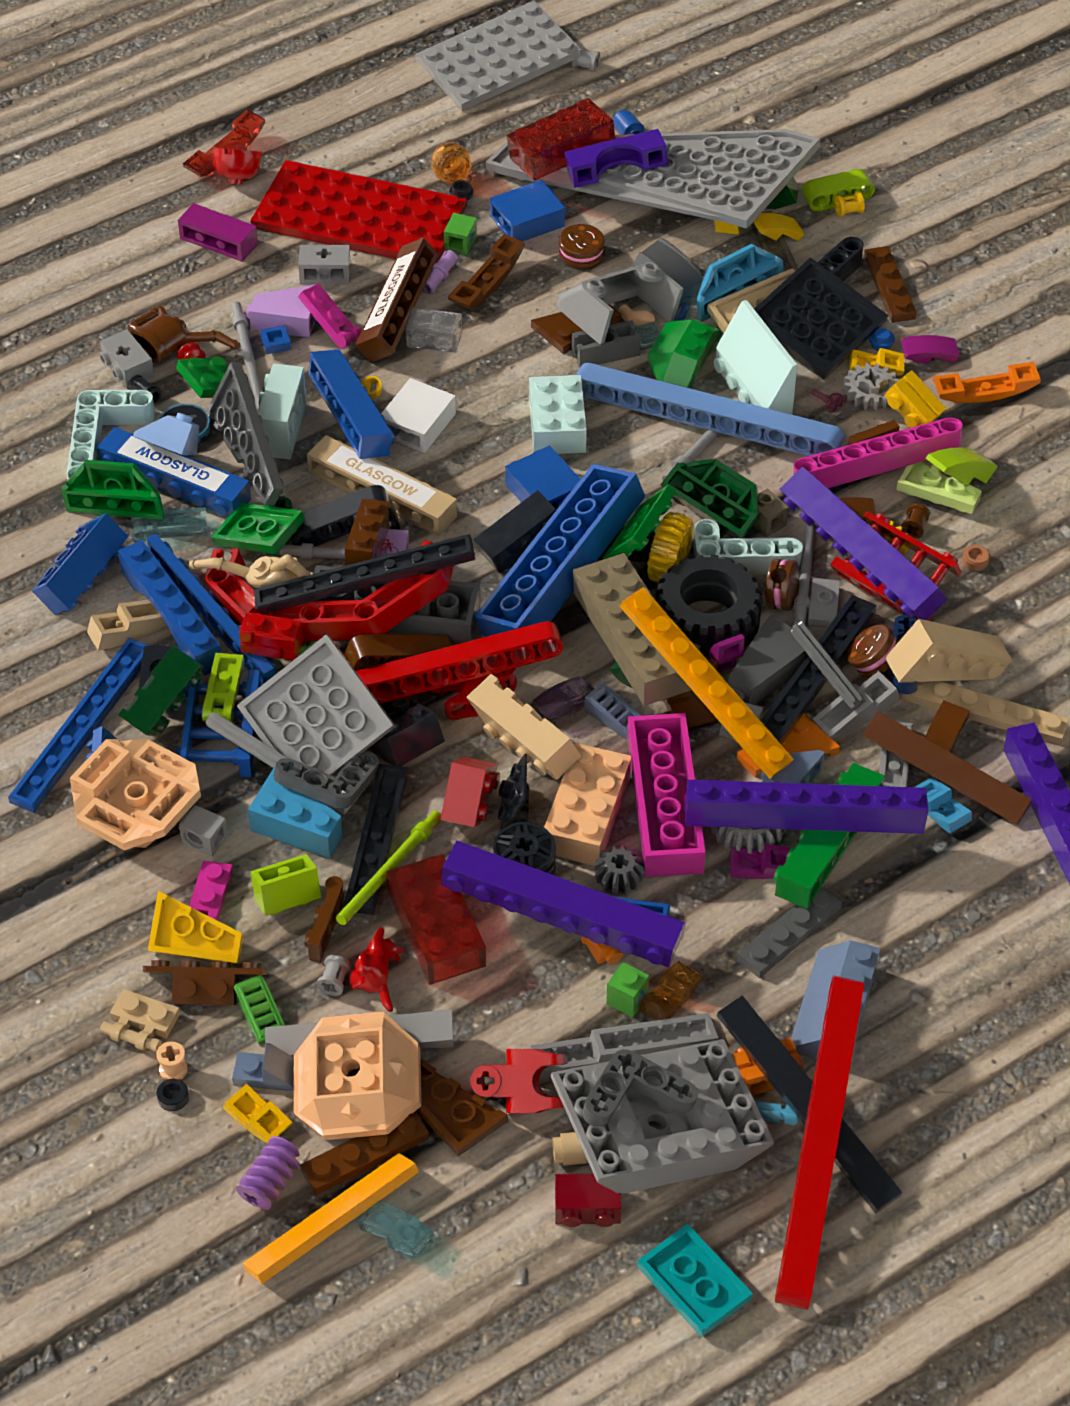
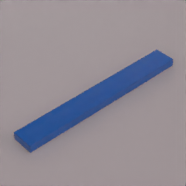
[8,638,150,813]

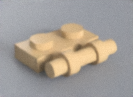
[100,989,180,1052]

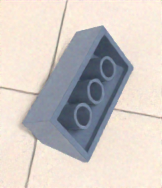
[791,940,881,1060]

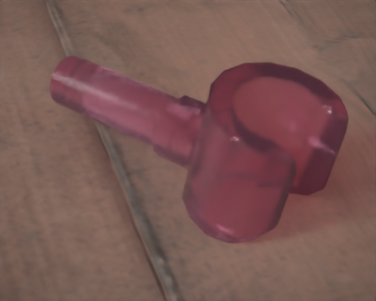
[811,388,844,412]

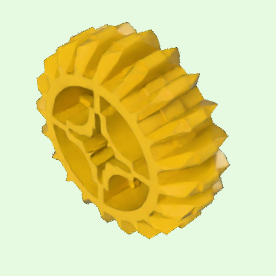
[647,512,694,584]

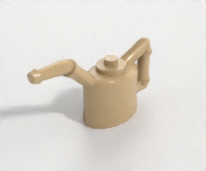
[189,554,313,589]

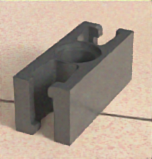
[572,320,641,368]

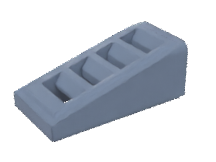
[585,682,641,740]

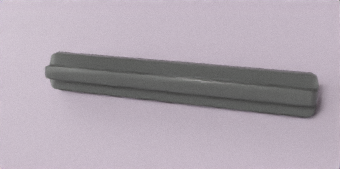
[791,622,864,709]

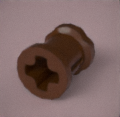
[901,503,930,539]

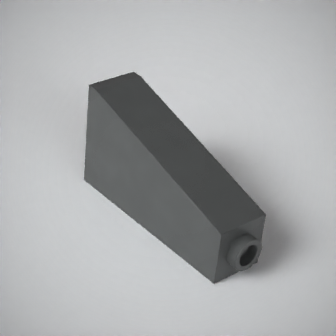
[728,615,808,705]

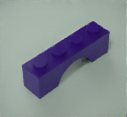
[565,129,668,188]

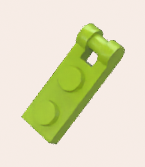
[202,653,244,723]

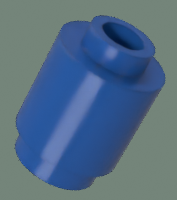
[613,110,645,135]

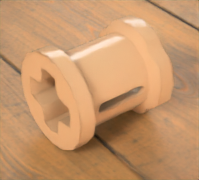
[157,1041,188,1080]

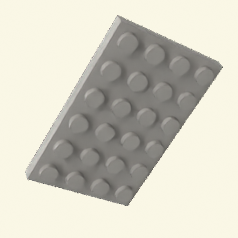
[416,1,582,111]

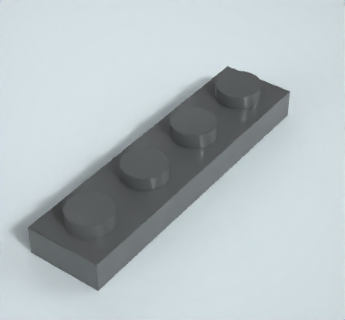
[737,887,842,979]

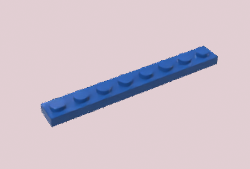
[147,534,277,685]

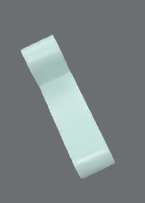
[693,519,803,575]

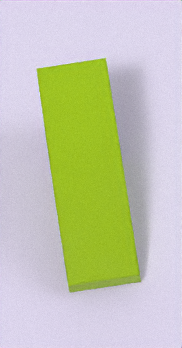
[926,447,998,486]

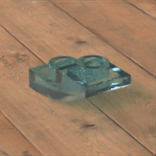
[358,1201,434,1257]

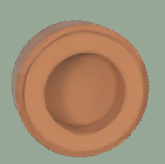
[962,545,990,571]

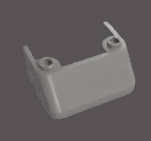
[556,262,684,345]

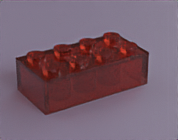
[506,98,616,181]
[386,854,486,985]

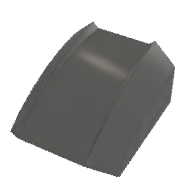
[633,237,704,295]

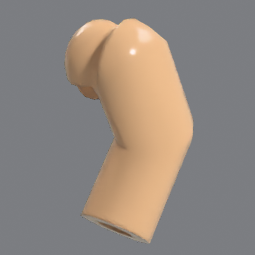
[618,304,655,328]

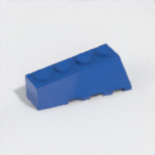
[32,513,129,615]

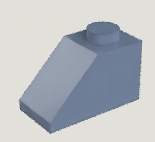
[761,750,825,784]

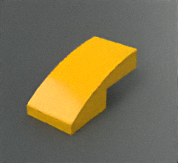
[753,213,805,241]
[849,348,904,376]
[223,1083,292,1144]

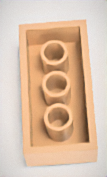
[544,743,632,866]

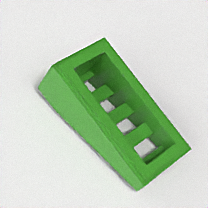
[234,975,285,1045]

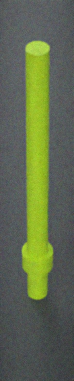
[336,810,441,925]

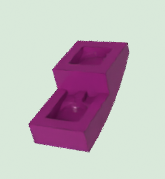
[901,335,959,365]
[707,634,745,673]
[729,844,791,879]

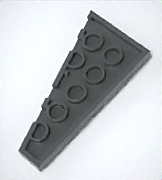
[206,362,284,505]

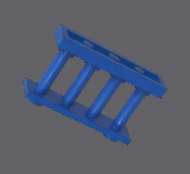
[176,670,262,777]

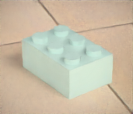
[257,364,307,459]
[529,375,586,454]

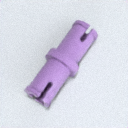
[422,250,458,294]

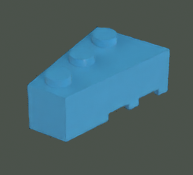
[248,767,343,859]

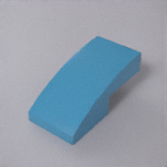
[916,777,972,833]

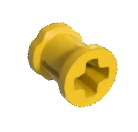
[834,192,865,217]

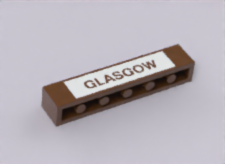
[355,237,438,363]

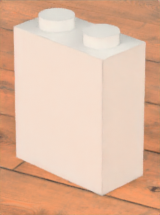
[380,378,456,453]

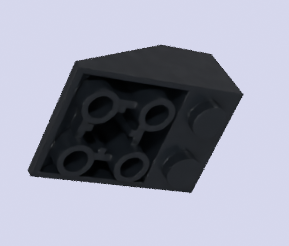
[372,697,445,766]

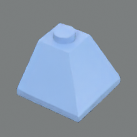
[133,413,199,456]

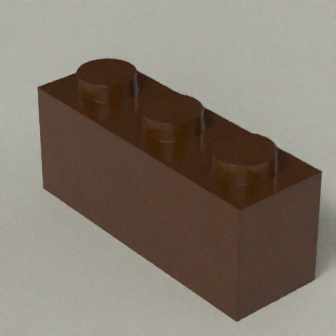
[345,499,389,566]

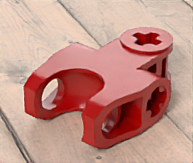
[432,661,517,720]
[470,1049,568,1113]

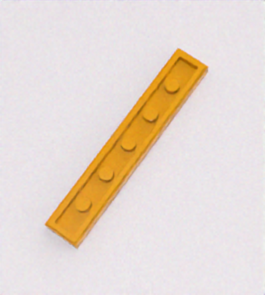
[242,1153,419,1284]

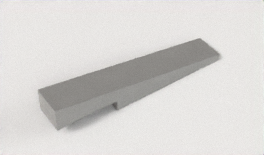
[265,1009,453,1057]
[530,1013,718,1084]

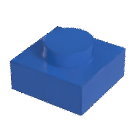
[260,325,291,354]

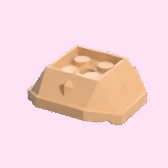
[70,739,201,850]
[294,1011,421,1140]

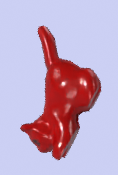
[348,927,404,1012]

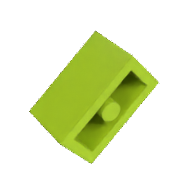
[250,854,321,916]

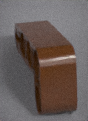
[344,634,453,671]

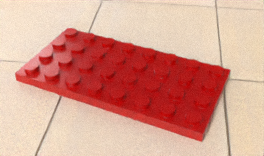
[250,160,467,263]

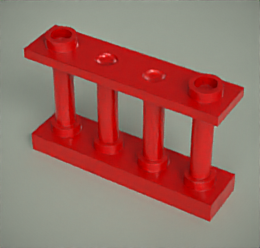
[830,511,962,621]

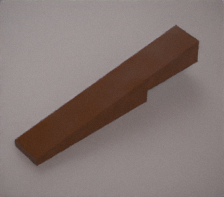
[862,711,1033,826]

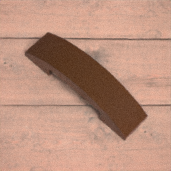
[448,234,525,309]

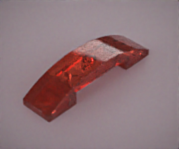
[182,109,266,177]

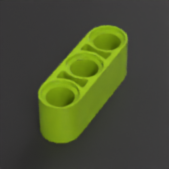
[801,169,875,211]

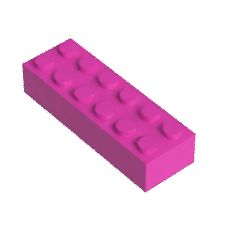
[627,713,705,877]

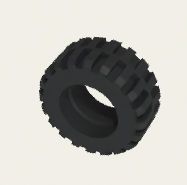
[656,555,762,659]

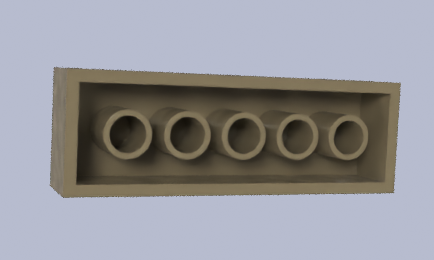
[573,553,692,706]

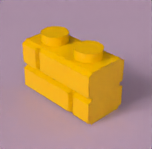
[884,370,947,428]

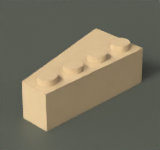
[885,619,1012,682]

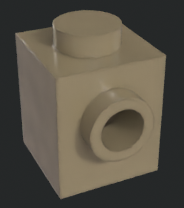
[753,488,789,537]

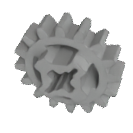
[843,363,900,411]

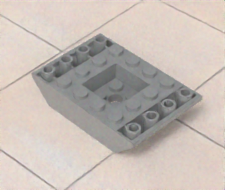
[551,1039,774,1194]

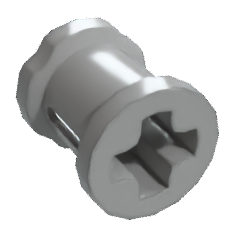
[572,49,601,72]
[316,955,352,996]

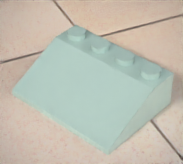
[714,300,797,415]

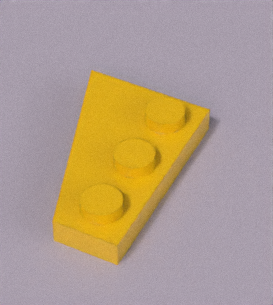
[148,891,244,964]

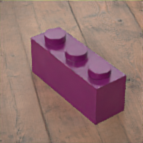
[178,203,258,262]

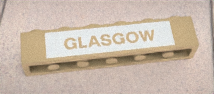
[307,435,457,537]

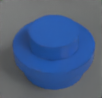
[869,328,895,351]

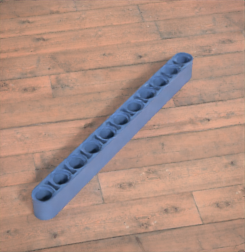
[575,363,845,456]

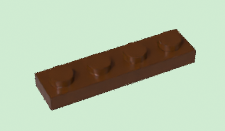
[864,246,917,323]
[300,1111,429,1195]

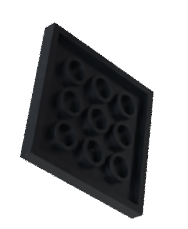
[754,257,889,380]

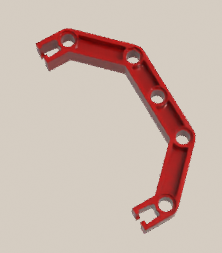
[205,541,454,642]

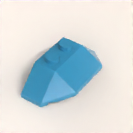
[696,244,784,322]

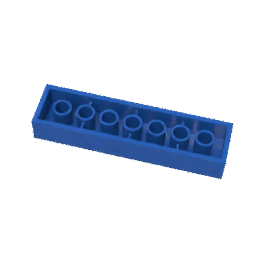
[474,464,646,648]

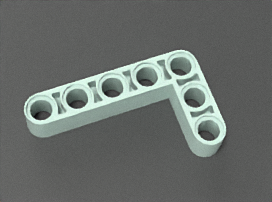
[67,390,156,480]

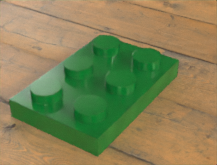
[603,484,676,559]
[211,503,306,554]

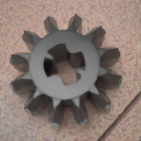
[594,845,645,896]

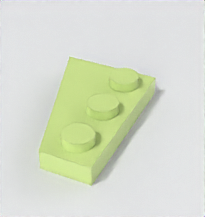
[896,462,982,514]

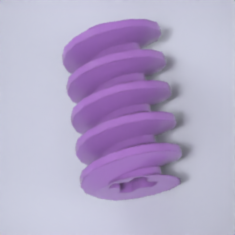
[236,1136,300,1210]

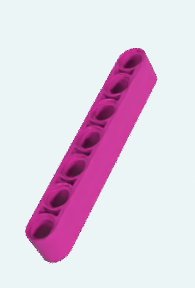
[793,418,963,488]

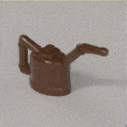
[127,306,240,363]

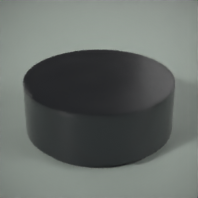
[156,1078,189,1111]

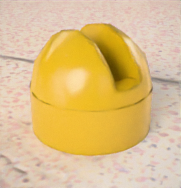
[361,376,383,399]

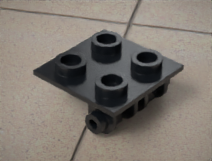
[498,754,529,831]

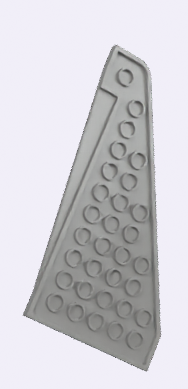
[486,129,820,229]

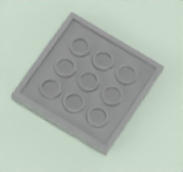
[237,634,396,776]

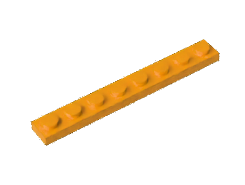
[619,587,794,779]

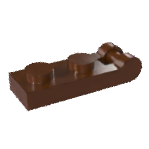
[304,876,345,963]

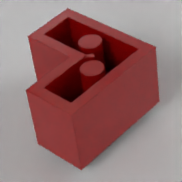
[440,757,500,827]

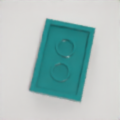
[637,1224,753,1338]

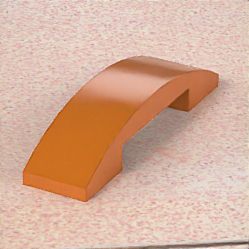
[933,361,1041,403]

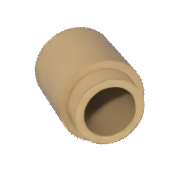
[552,1132,589,1166]

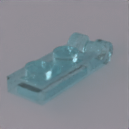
[131,507,208,543]

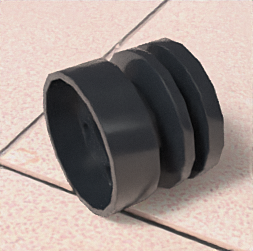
[493,822,556,876]

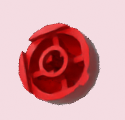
[213,148,262,184]

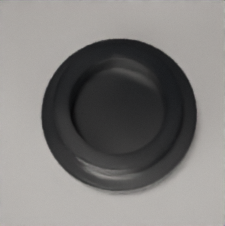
[449,180,474,200]

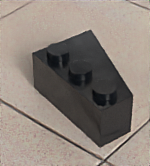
[474,490,556,573]

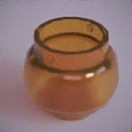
[430,142,472,183]

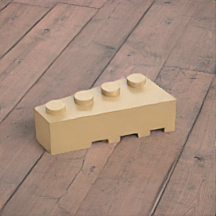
[467,674,582,780]

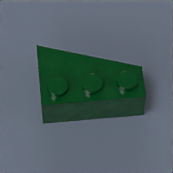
[118,646,204,736]

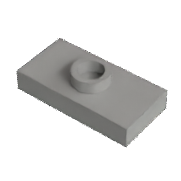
[808,578,840,627]

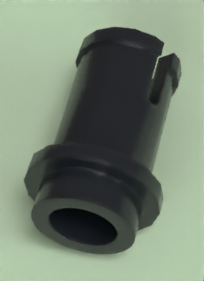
[129,375,161,403]

